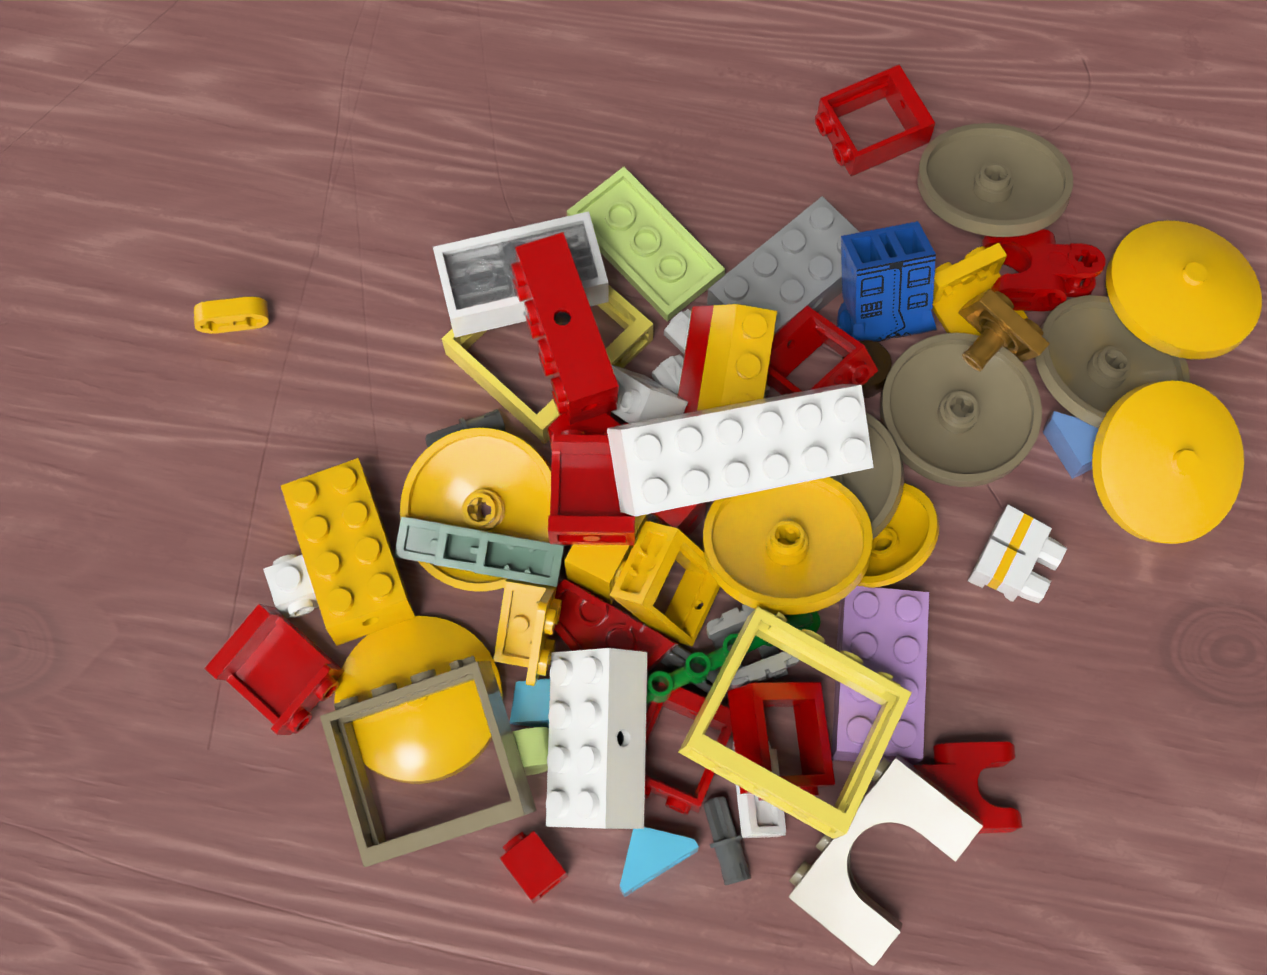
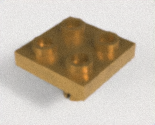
[958,289,1050,372]

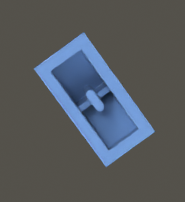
[1043,411,1098,479]

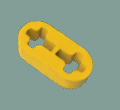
[194,297,269,334]

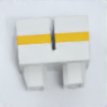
[968,505,1067,603]

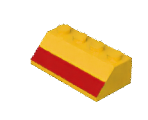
[678,304,777,414]

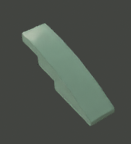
[394,516,564,587]

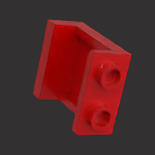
[548,430,635,545]
[204,604,344,735]

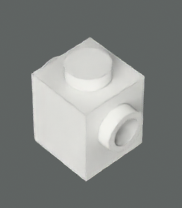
[263,554,319,618]

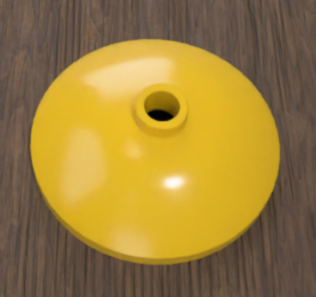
[857,483,939,588]

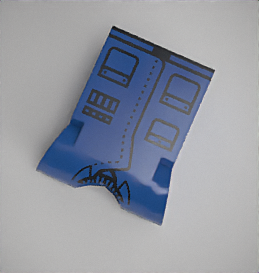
[837,221,937,342]

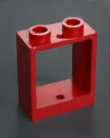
[815,64,935,176]
[766,305,879,395]
[645,682,732,815]
[727,682,835,801]

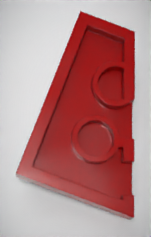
[554,579,678,673]

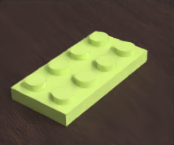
[567,167,725,322]

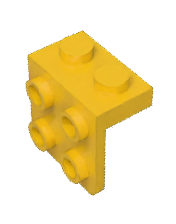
[932,243,1028,336]
[493,579,562,686]

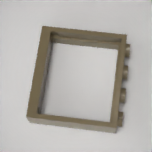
[320,656,537,867]

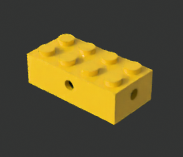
[280,458,415,646]

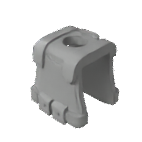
[706,605,800,689]

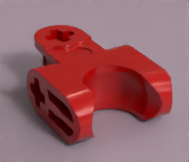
[982,229,1106,311]
[912,741,1023,834]

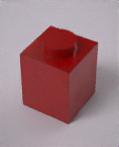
[499,831,568,904]

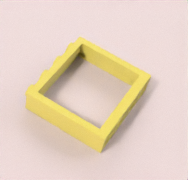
[442,285,653,444]
[678,607,912,839]

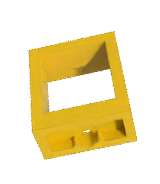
[610,521,720,647]

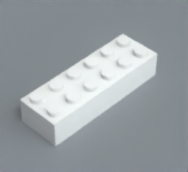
[607,384,874,516]

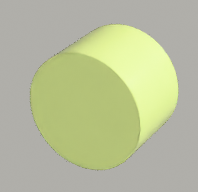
[512,727,549,776]

